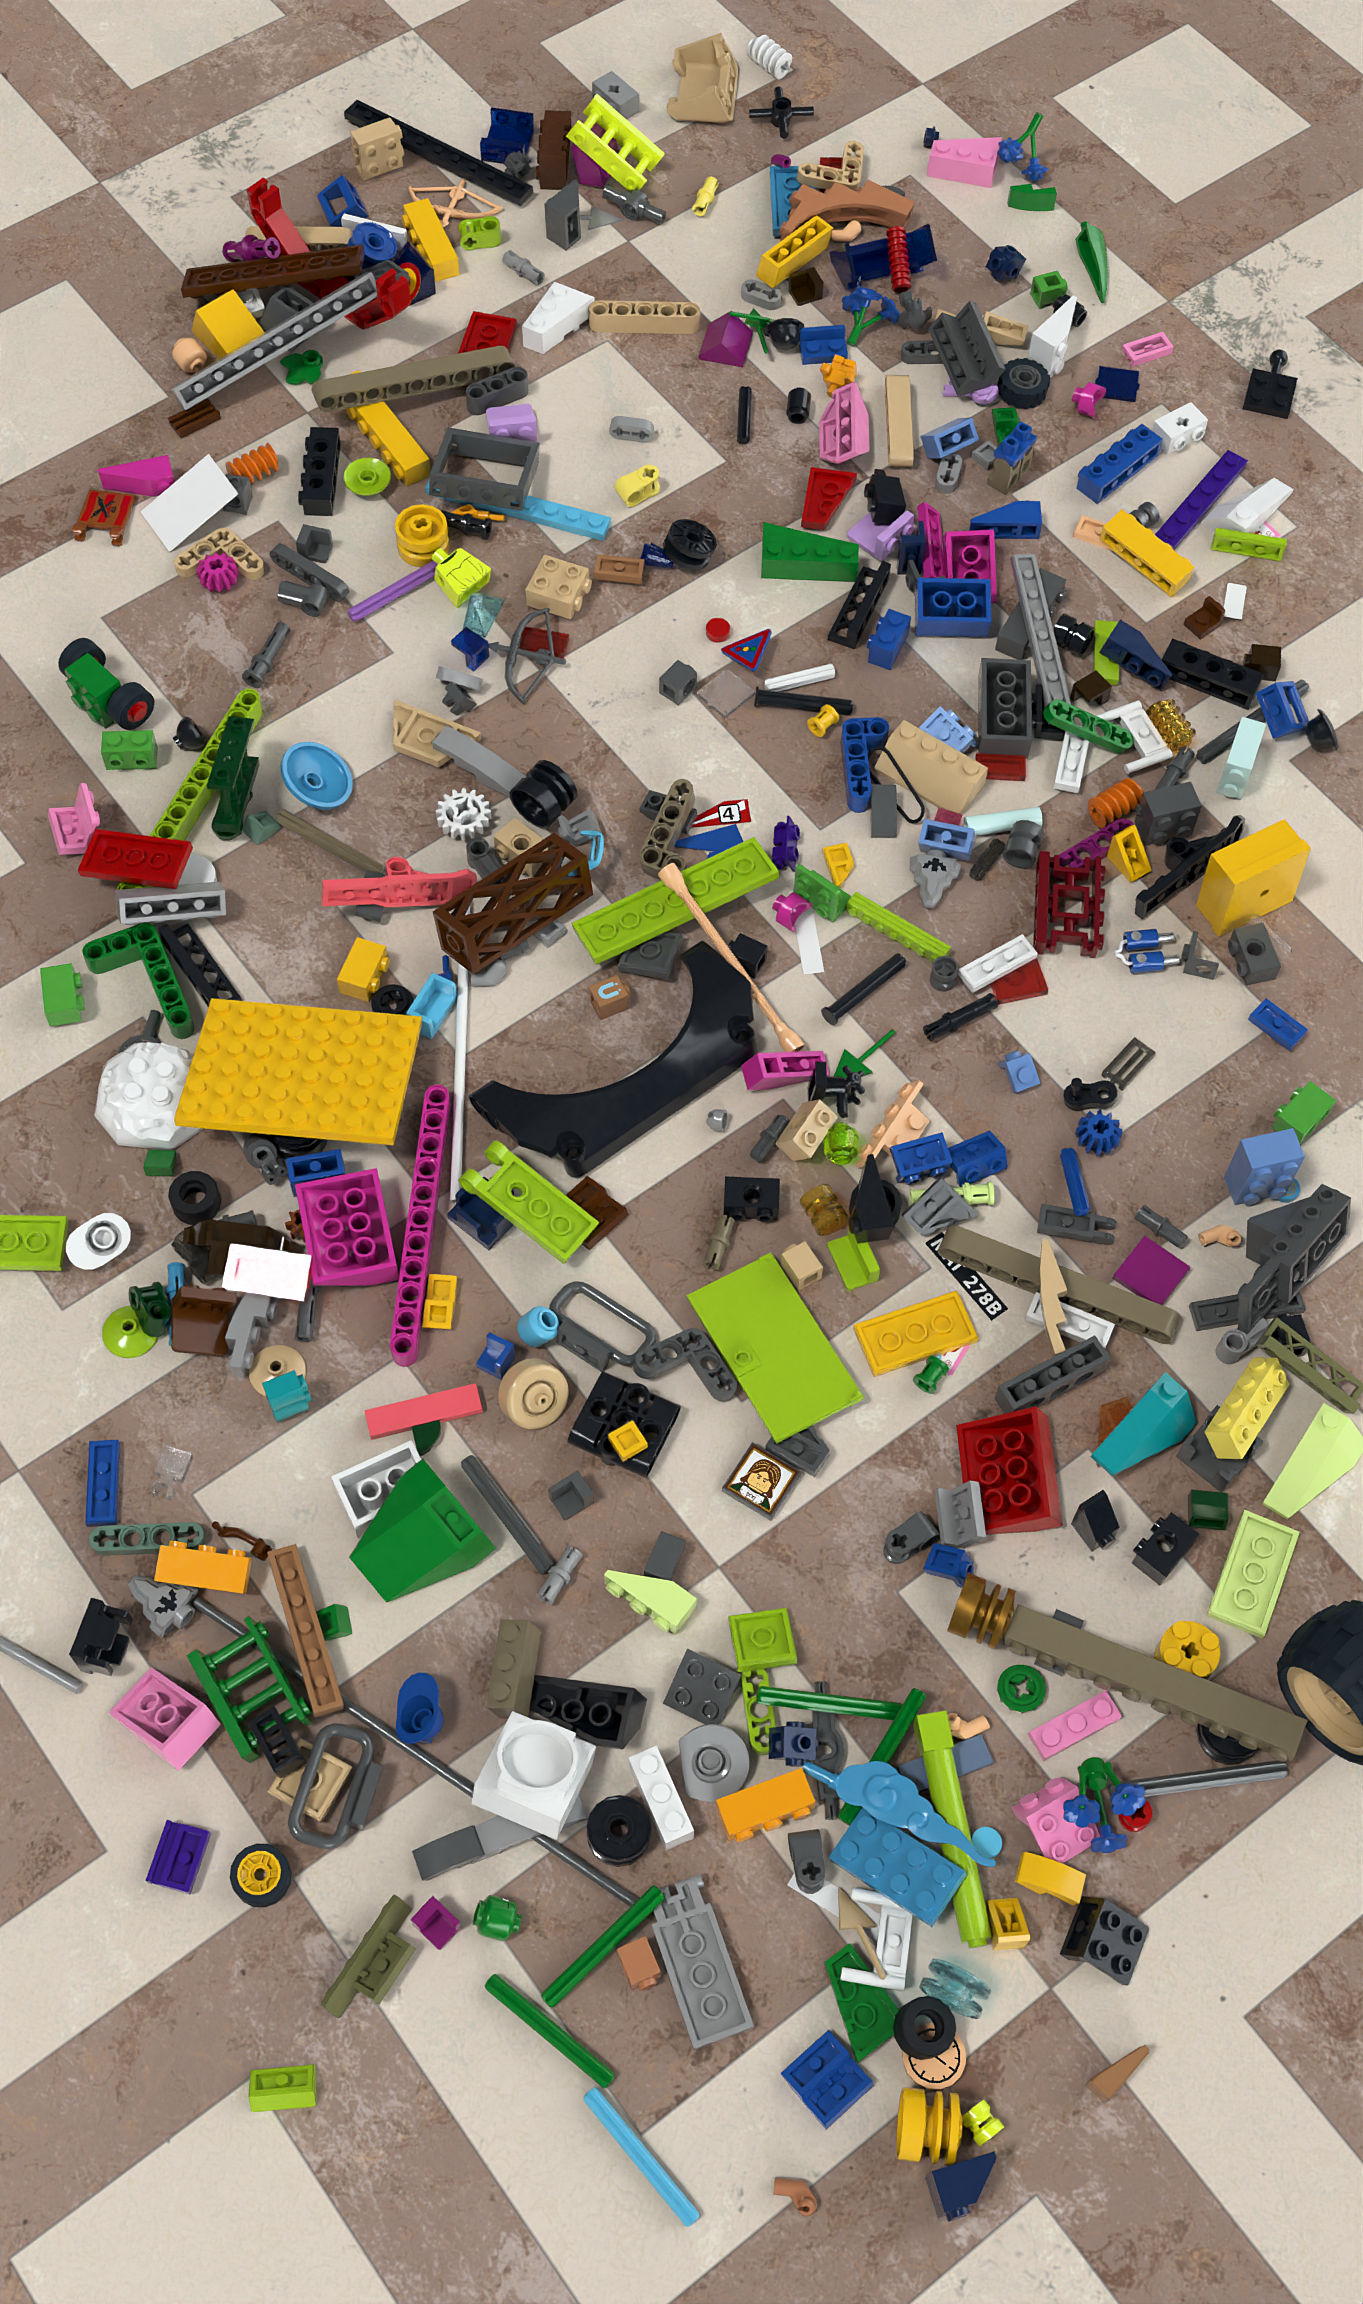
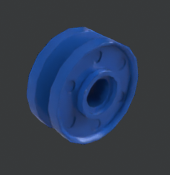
[347,222,397,270]

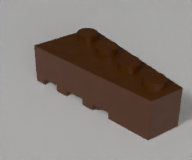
[536,110,572,190]

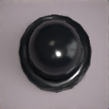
[763,318,805,350]
[1305,709,1338,750]

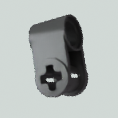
[883,1511,940,1564]
[788,1829,825,1894]

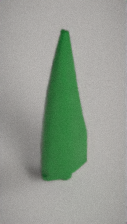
[1075,221,1108,303]

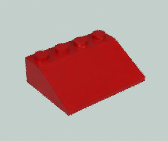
[956,1406,1063,1535]

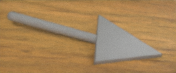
[580,206,623,230]

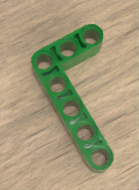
[82,923,195,1039]

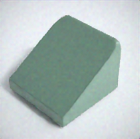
[242,811,282,845]

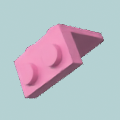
[48,783,100,855]
[1012,1777,1100,1864]

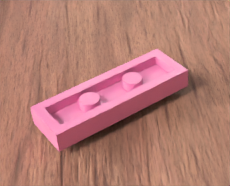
[1028,1690,1122,1761]

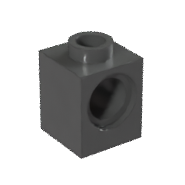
[223,474,253,515]
[659,660,697,705]

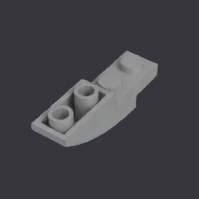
[225,1266,284,1378]

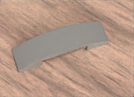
[471,1794,588,1864]

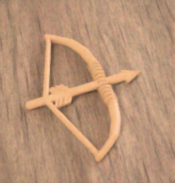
[408,179,502,228]

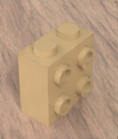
[350,117,404,180]
[525,554,592,620]

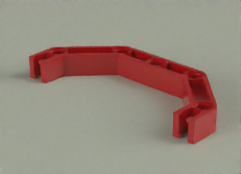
[247,178,411,330]

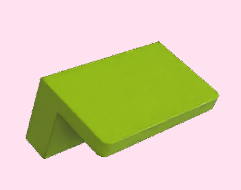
[827,1226,880,1291]

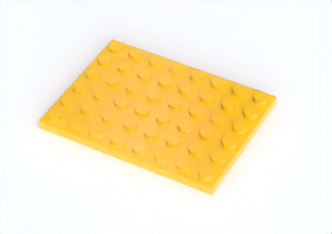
[174,998,422,1145]

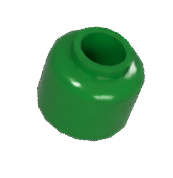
[473,1895,522,1941]

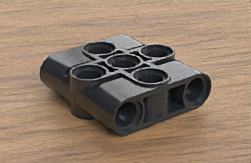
[567,1371,681,1478]

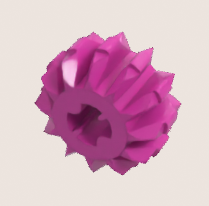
[197,551,239,593]

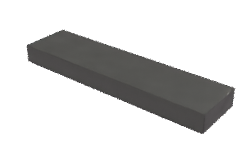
[1189,1291,1305,1331]

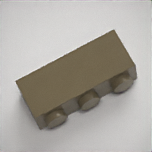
[486,1619,541,1718]

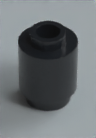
[1053,294,1087,327]
[786,387,811,424]

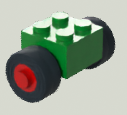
[58,638,155,730]

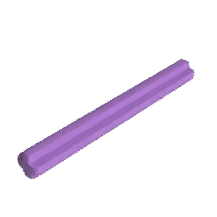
[347,561,438,622]

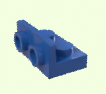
[799,325,848,365]
[948,1130,1008,1187]
[890,1132,953,1185]

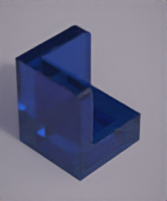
[451,627,490,672]

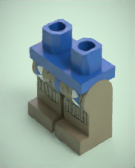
[987,422,1037,495]

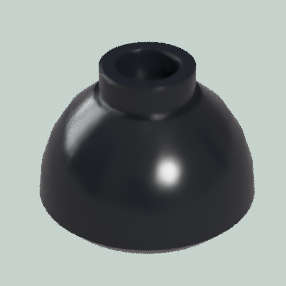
[173,716,207,750]

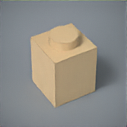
[780,1241,823,1291]

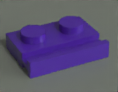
[145,1820,211,1895]

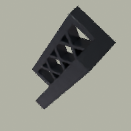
[827,561,891,649]
[158,923,242,1007]

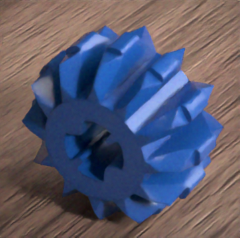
[1075,1109,1122,1157]

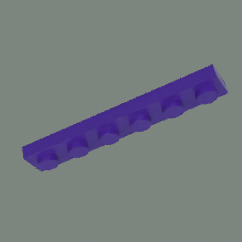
[1155,450,1248,550]

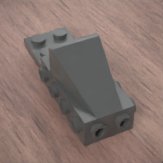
[1236,1184,1351,1335]

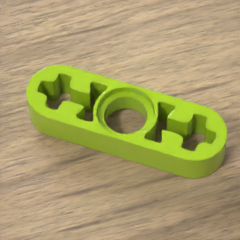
[741,1669,776,1756]

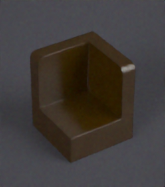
[789,267,824,306]
[1070,670,1112,706]

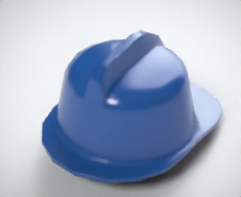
[396,1672,444,1744]

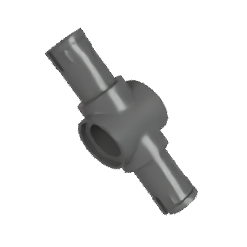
[602,184,666,225]

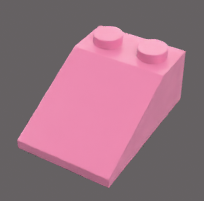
[109,1667,221,1771]

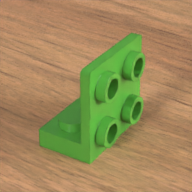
[793,864,852,923]

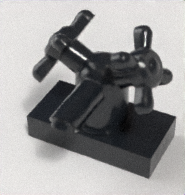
[807,1061,865,1118]

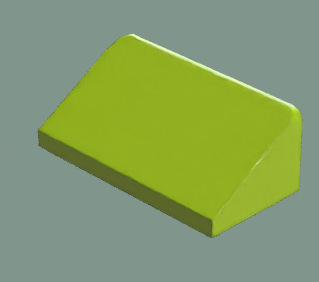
[248,2064,316,2112]

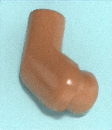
[773,2177,817,2216]

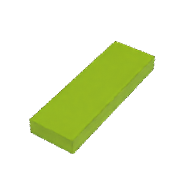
[1210,528,1287,561]
[1093,620,1119,685]

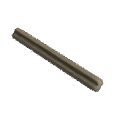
[276,809,384,874]

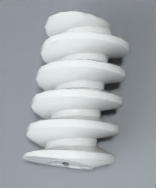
[747,35,793,80]

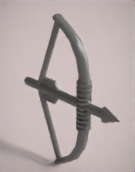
[485,608,567,704]

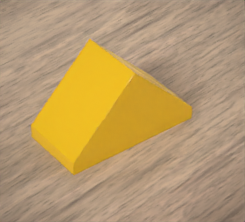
[1107,825,1152,882]
[987,1898,1030,1951]

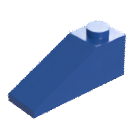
[969,501,1042,539]

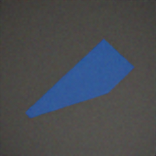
[674,824,743,851]

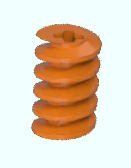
[225,443,279,484]
[1088,778,1143,828]

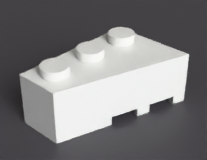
[522,282,595,354]

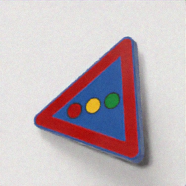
[721,629,772,672]

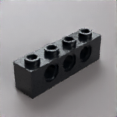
[298,427,341,516]
[1162,638,1264,710]

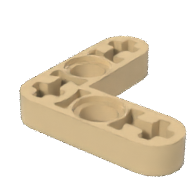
[796,141,864,192]
[174,528,265,580]

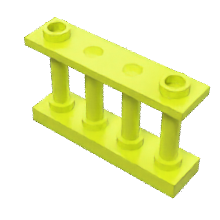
[566,94,665,193]

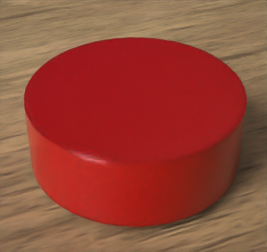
[706,618,730,642]

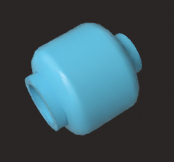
[517,1306,559,1348]

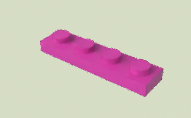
[917,501,946,578]

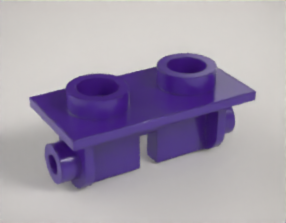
[772,816,800,872]

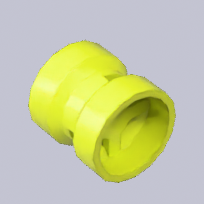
[962,2099,1004,2147]

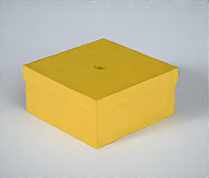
[1196,819,1311,937]

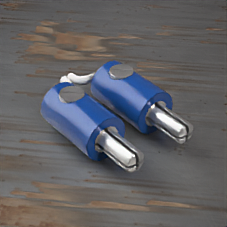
[1115,929,1180,973]

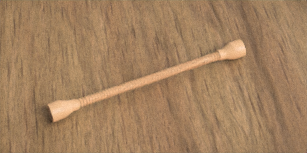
[658,863,805,1052]

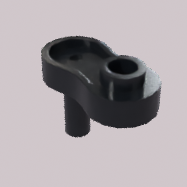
[1063,1078,1118,1111]

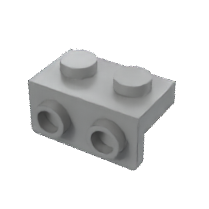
[935,1481,986,1549]

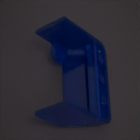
[829,224,937,289]

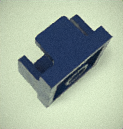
[447,1175,514,1250]

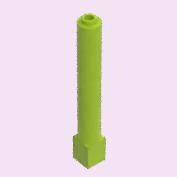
[913,1710,992,1949]

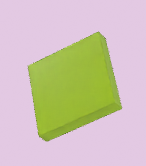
[728,1608,797,1672]

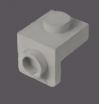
[558,809,601,847]

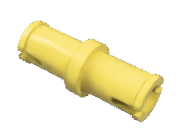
[692,177,719,216]

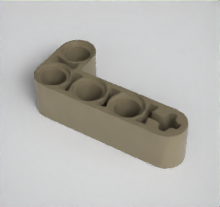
[639,779,695,880]

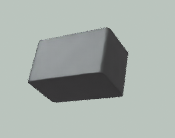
[644,1531,686,1581]

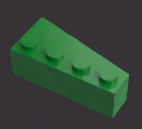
[761,522,859,582]

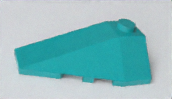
[1090,1372,1197,1476]

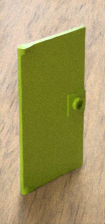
[686,1253,864,1444]

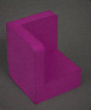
[410,1896,462,1950]

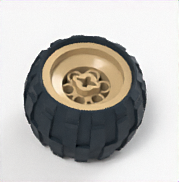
[1277,1600,1363,1766]

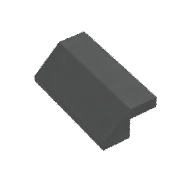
[928,301,1006,396]

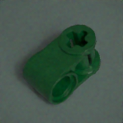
[128,1282,172,1337]

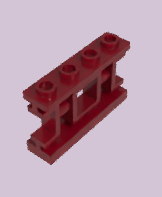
[1033,851,1105,958]

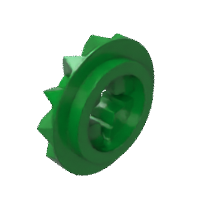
[997,1665,1046,1714]

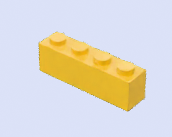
[401,198,460,282]
[756,215,833,288]
[1099,509,1194,598]

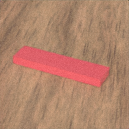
[364,1383,483,1440]

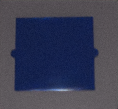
[1095,366,1140,402]

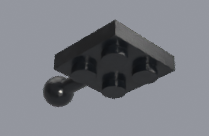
[1243,349,1298,419]

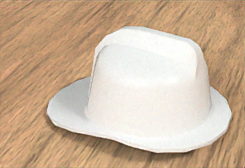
[66,1213,131,1269]

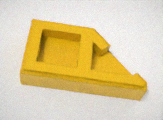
[822,842,854,888]

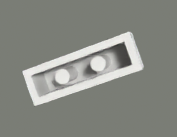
[628,1745,694,1851]

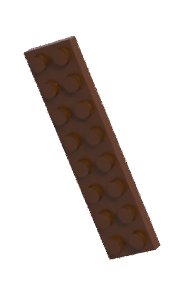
[181,244,365,299]

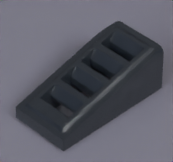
[248,1706,307,1778]

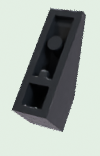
[848,1154,894,1244]

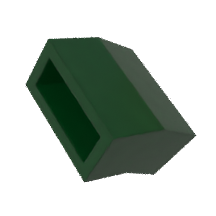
[1188,1489,1229,1530]

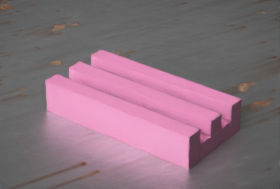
[1122,332,1174,367]

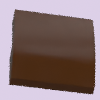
[566,1176,629,1250]

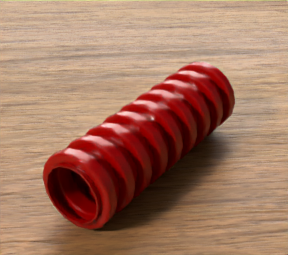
[886,226,912,293]

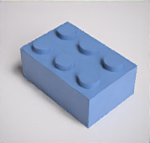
[1224,1128,1305,1205]

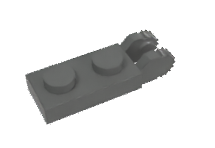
[1037,1204,1116,1245]

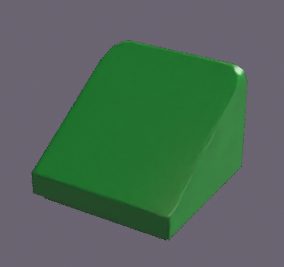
[143,1150,176,1176]
[316,1604,352,1641]

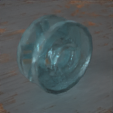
[919,1958,992,2019]

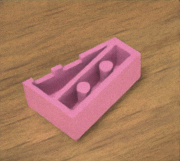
[927,137,1002,188]

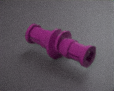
[222,234,281,262]

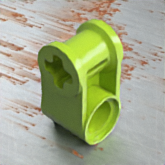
[458,216,502,250]

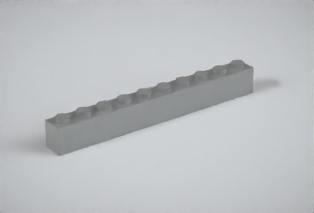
[170,272,377,410]

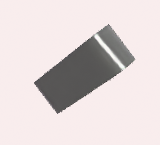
[466,367,529,415]

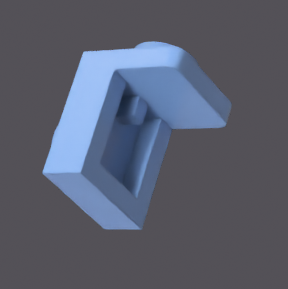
[998,1050,1040,1093]

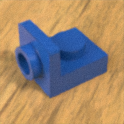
[923,1543,974,1588]

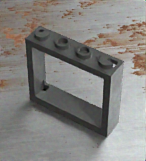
[429,427,540,511]

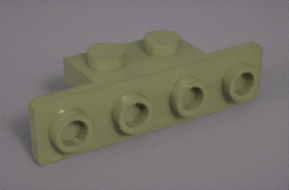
[321,1894,416,2018]

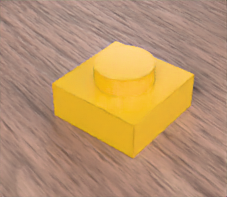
[608,1420,648,1462]

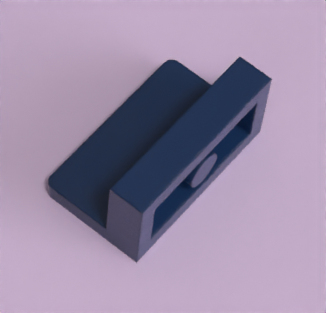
[896,521,926,575]

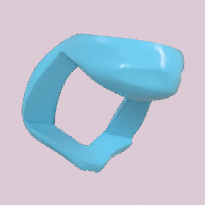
[568,831,604,876]

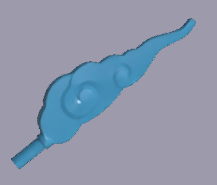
[802,1760,996,1867]

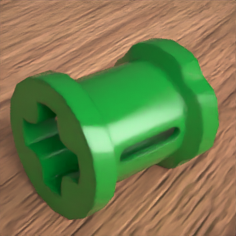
[913,1356,949,1394]

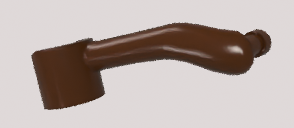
[212,1521,272,1561]

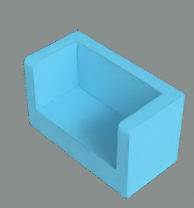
[406,973,457,1039]

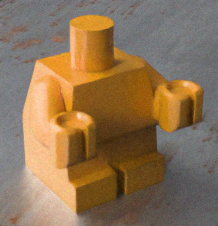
[820,354,857,397]

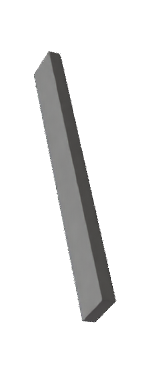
[1010,554,1074,724]

